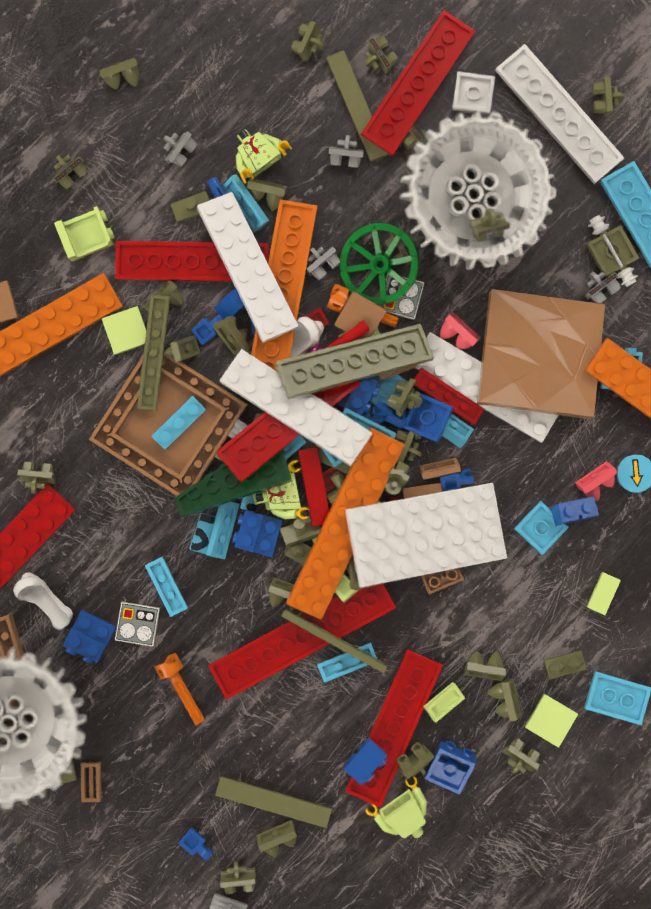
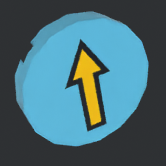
[616,454,651,493]

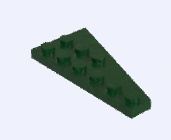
[175,449,293,518]

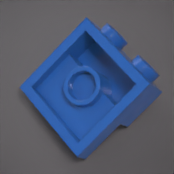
[337,378,380,416]
[402,393,454,443]
[232,510,283,557]
[63,610,117,664]
[424,741,476,795]

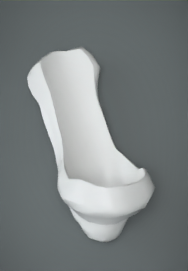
[290,317,324,358]
[13,572,73,631]

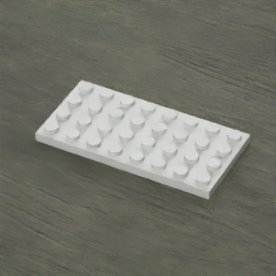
[345,483,507,587]

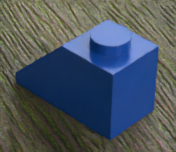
[214,288,246,318]

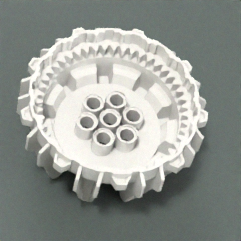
[400,111,556,270]
[0,647,87,808]

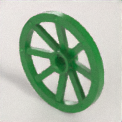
[340,223,419,305]

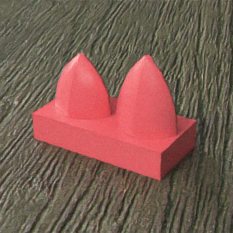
[440,312,481,350]
[575,461,617,501]

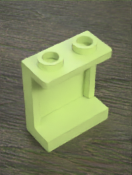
[54,206,115,261]

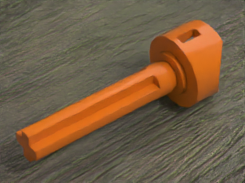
[326,284,399,328]
[154,653,204,725]

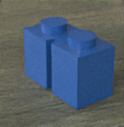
[551,496,599,526]
[343,737,387,785]

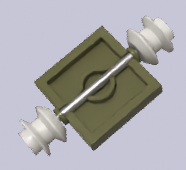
[586,215,639,287]

